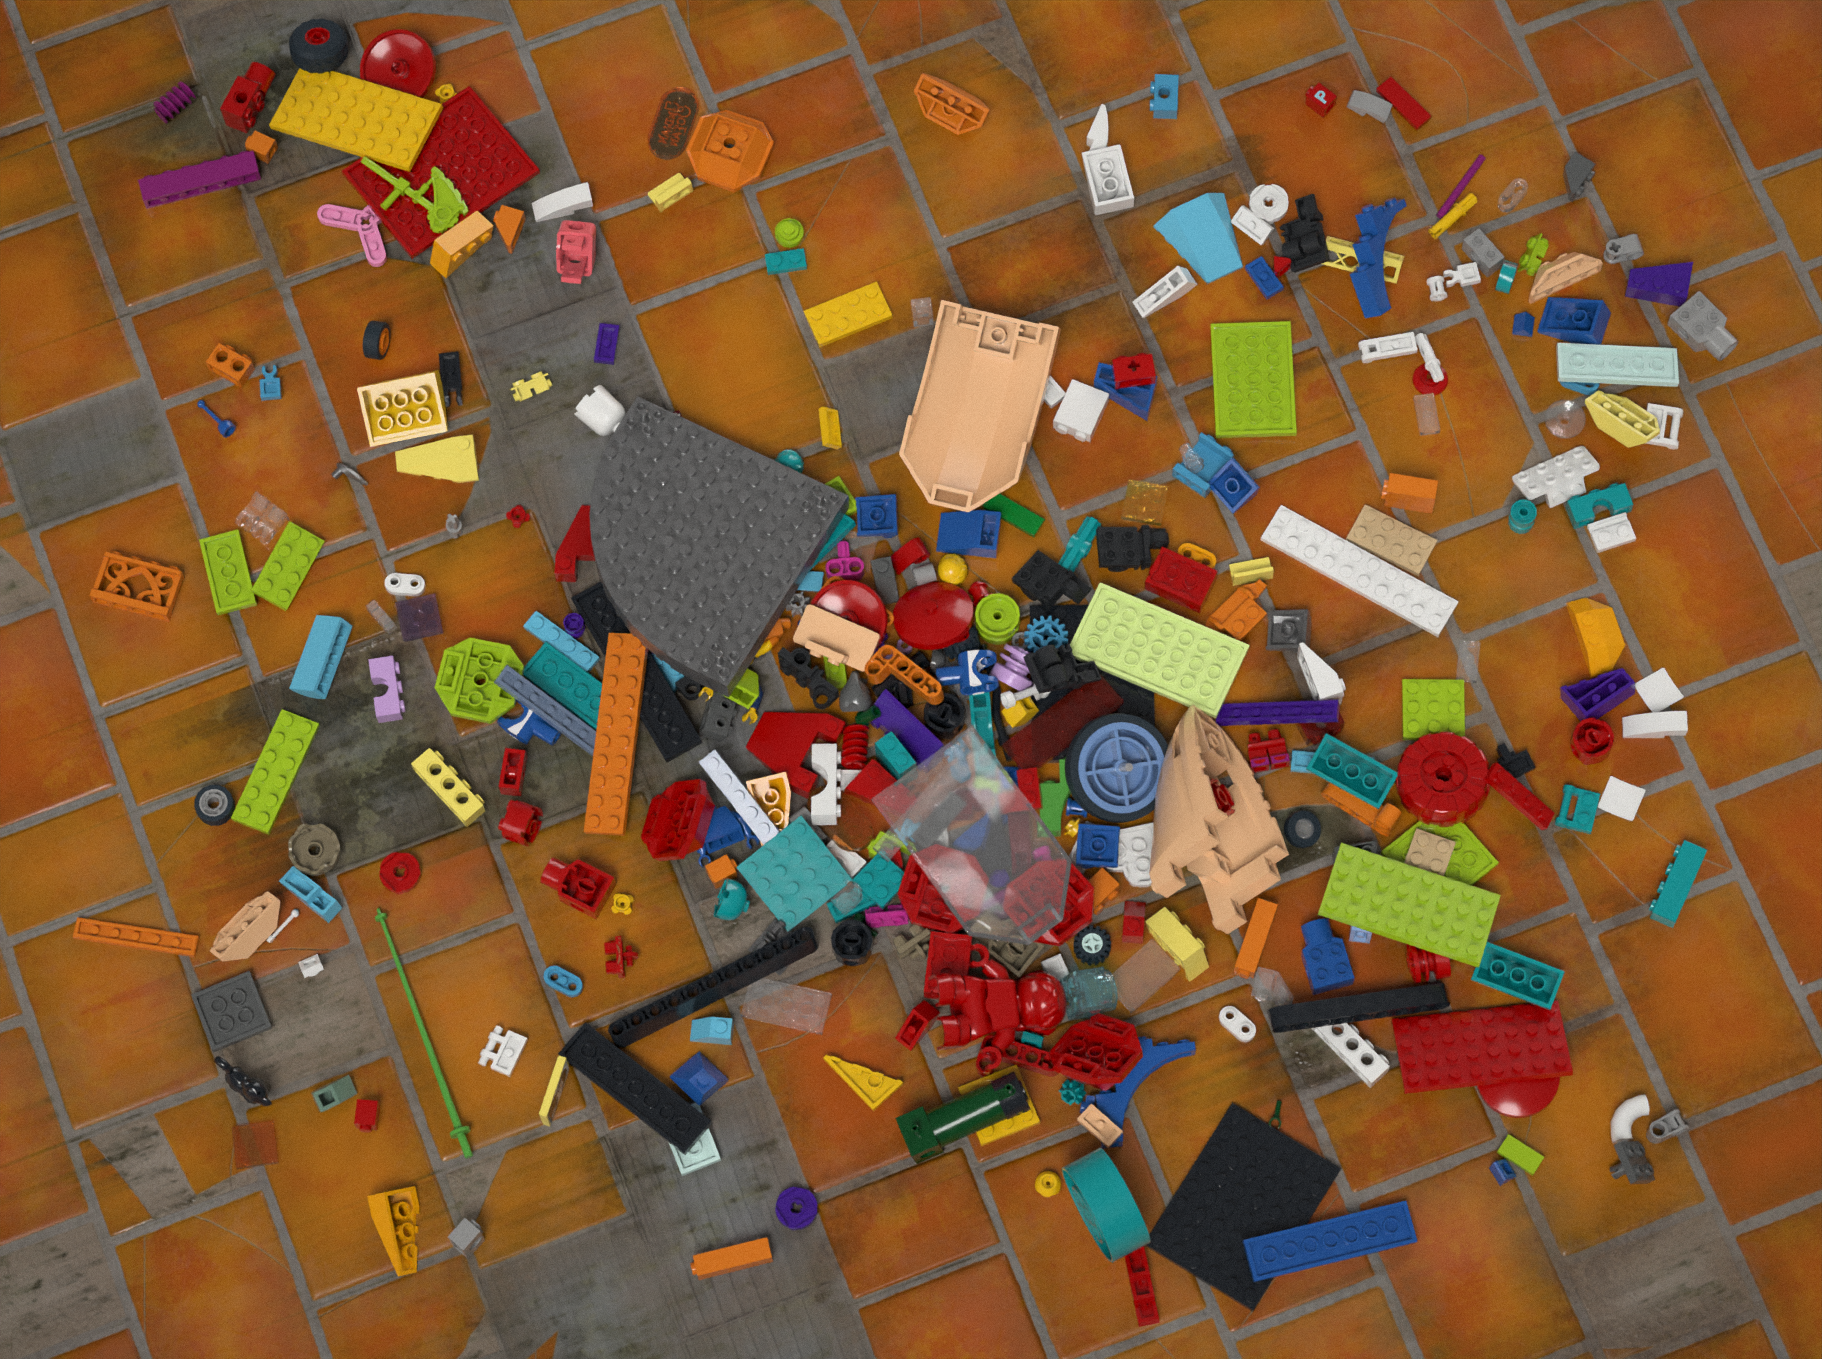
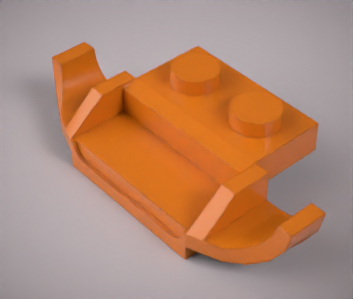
[1205,579,1267,641]

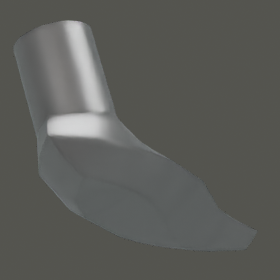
[331,463,368,486]

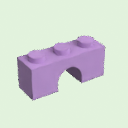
[368,656,406,723]

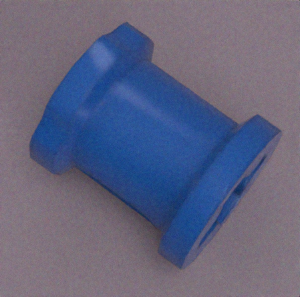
[1066,798,1087,818]

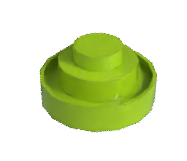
[775,218,804,248]

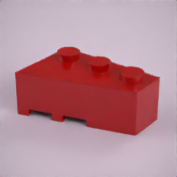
[843,759,919,819]

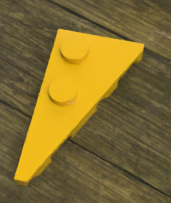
[823,1055,903,1112]

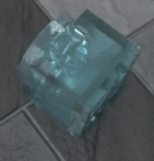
[1060,967,1118,1021]

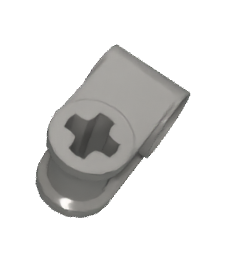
[1603,234,1644,264]
[1646,1109,1689,1144]

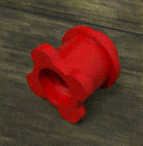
[968,581,993,607]

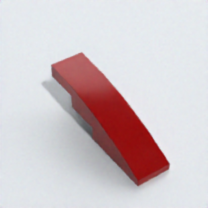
[1124,1246,1160,1327]

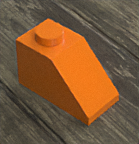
[493,205,526,254]

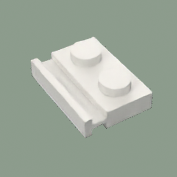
[1587,512,1636,553]

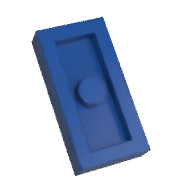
[1245,256,1284,300]

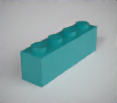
[1649,840,1707,928]

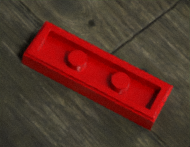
[1376,76,1431,131]

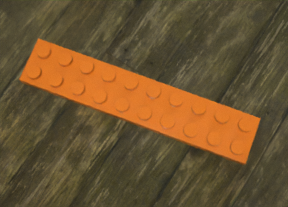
[584,633,648,836]

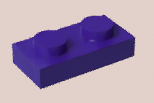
[594,323,620,365]

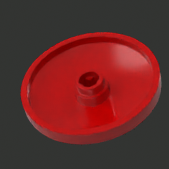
[360,29,436,98]
[811,580,888,650]
[893,582,974,650]
[1476,1077,1560,1118]

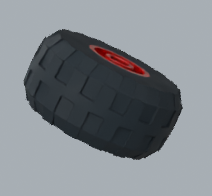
[289,19,349,74]

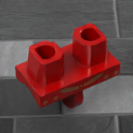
[604,936,639,978]

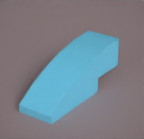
[279,866,342,923]

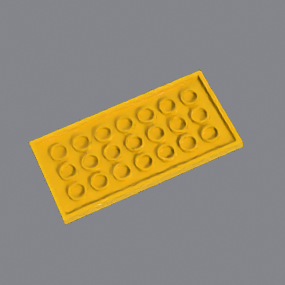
[269,68,443,172]

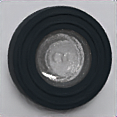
[1284,811,1321,848]

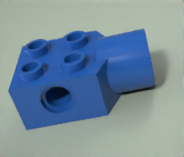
[1301,918,1354,995]

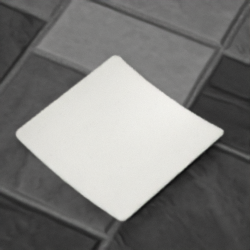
[1635,668,1684,713]
[1598,776,1646,821]

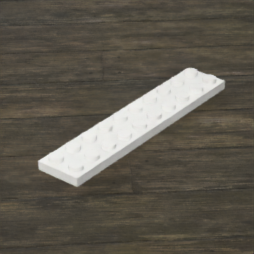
[1261,505,1458,637]

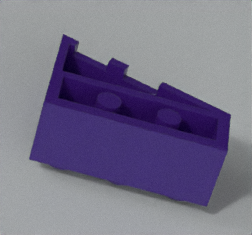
[1625,262,1693,307]
[1560,668,1635,721]

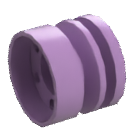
[990,644,1033,691]

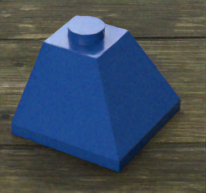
[670,1051,729,1106]

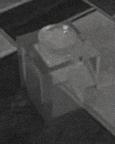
[911,297,933,327]

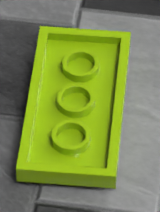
[250,521,325,611]
[199,530,257,615]

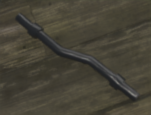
[980,644,1014,762]

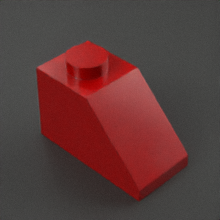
[1122,901,1145,944]
[895,1000,940,1051]

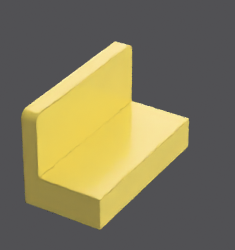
[648,173,693,212]
[1229,557,1274,586]

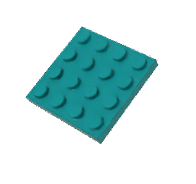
[736,815,853,932]

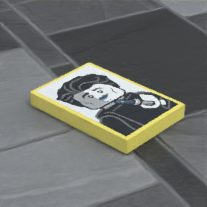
[539,1056,570,1127]

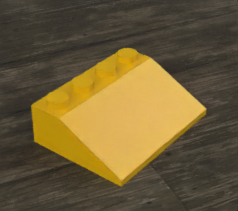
[357,370,448,447]

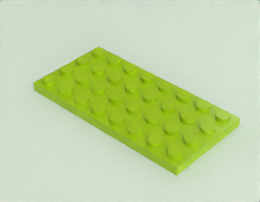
[1318,843,1501,968]

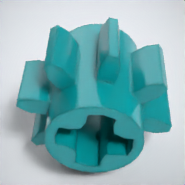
[1059,1079,1087,1105]

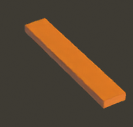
[73,917,199,957]

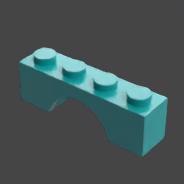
[969,692,997,777]

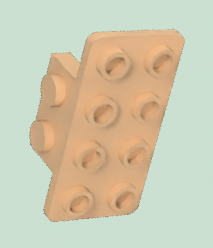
[793,604,880,671]

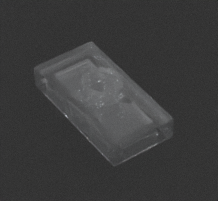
[1456,640,1480,683]

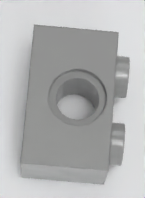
[1462,229,1505,278]
[448,1218,485,1259]

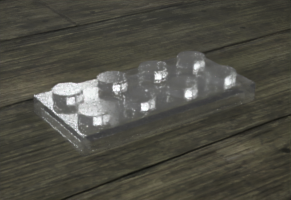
[741,978,832,1035]

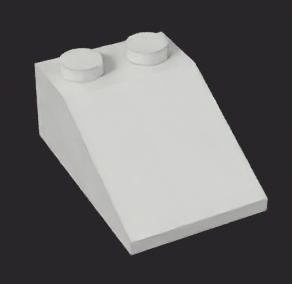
[1082,144,1134,215]
[1297,642,1346,705]

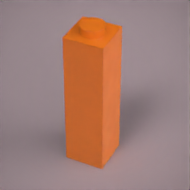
[1234,898,1278,979]
[690,1237,773,1280]

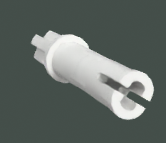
[1415,333,1444,382]

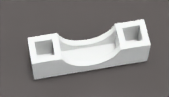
[811,744,841,825]

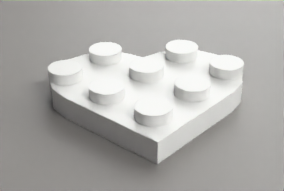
[1104,823,1153,887]

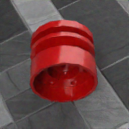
[1406,944,1451,984]

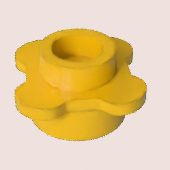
[435,84,457,104]
[1064,818,1082,837]
[611,893,634,915]

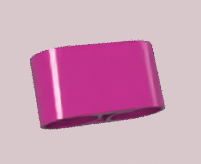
[826,541,865,581]

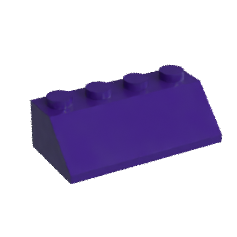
[870,689,944,773]

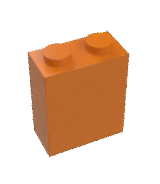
[1381,473,1438,514]

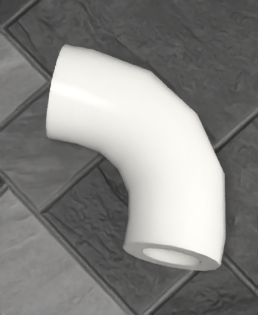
[1611,1094,1649,1143]

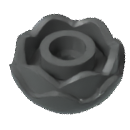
[929,649,945,675]

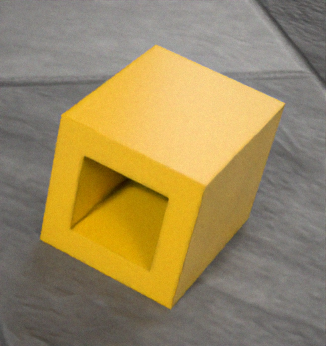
[1001,696,1039,728]

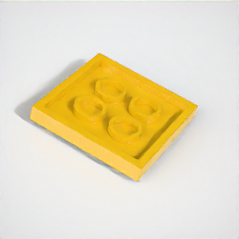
[958,1064,1040,1146]

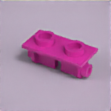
[865,904,908,928]

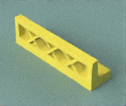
[1322,236,1404,284]

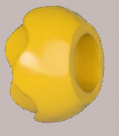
[1035,1171,1061,1197]

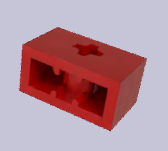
[1112,353,1156,389]
[499,748,528,797]

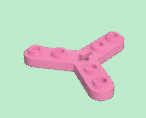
[317,204,387,267]

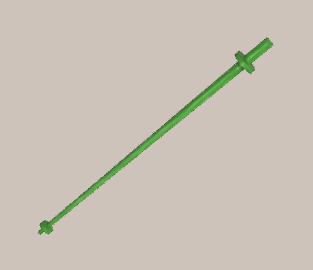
[375,908,473,1159]

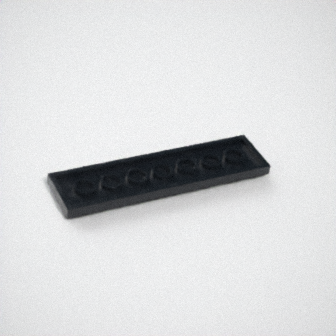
[558,1022,712,1155]

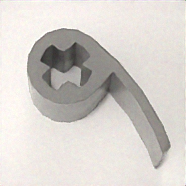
[910,559,937,586]

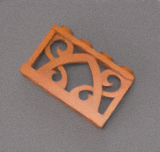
[89,551,184,622]

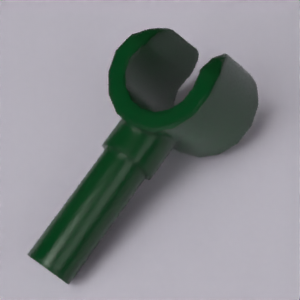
[853,913,878,937]
[1269,1101,1282,1129]

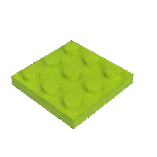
[1402,679,1465,740]

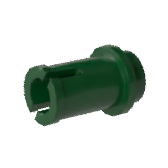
[855,705,881,726]

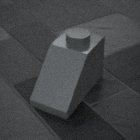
[871,556,899,605]

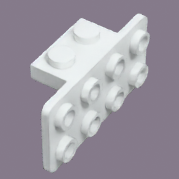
[1512,446,1600,508]

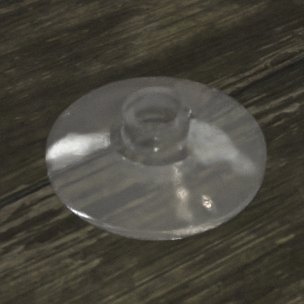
[1545,400,1585,438]

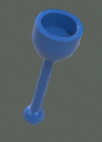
[197,400,236,438]

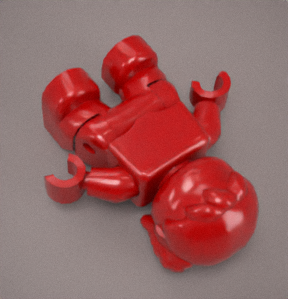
[929,944,1067,1071]

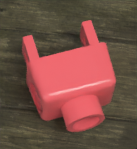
[556,220,596,284]

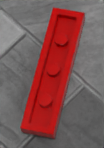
[1484,763,1555,830]

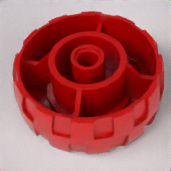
[1396,731,1490,827]

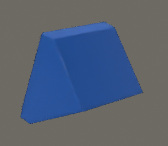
[1512,312,1535,337]
[1489,1159,1516,1186]

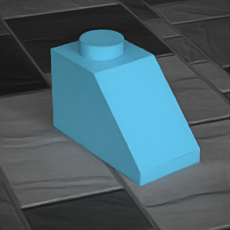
[690,1017,734,1045]

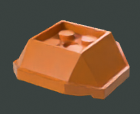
[686,110,774,193]

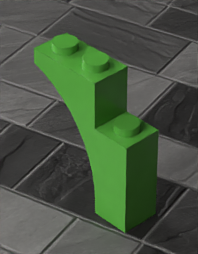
[1040,757,1071,837]

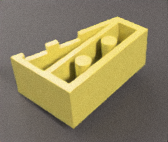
[1145,907,1209,982]

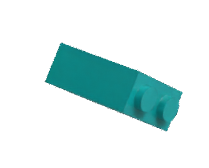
[875,731,917,787]

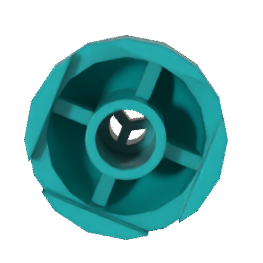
[713,878,750,921]

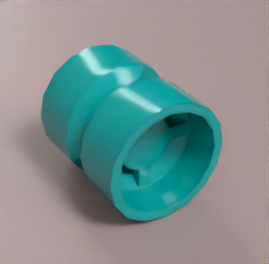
[1508,499,1537,534]

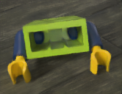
[698,668,763,725]

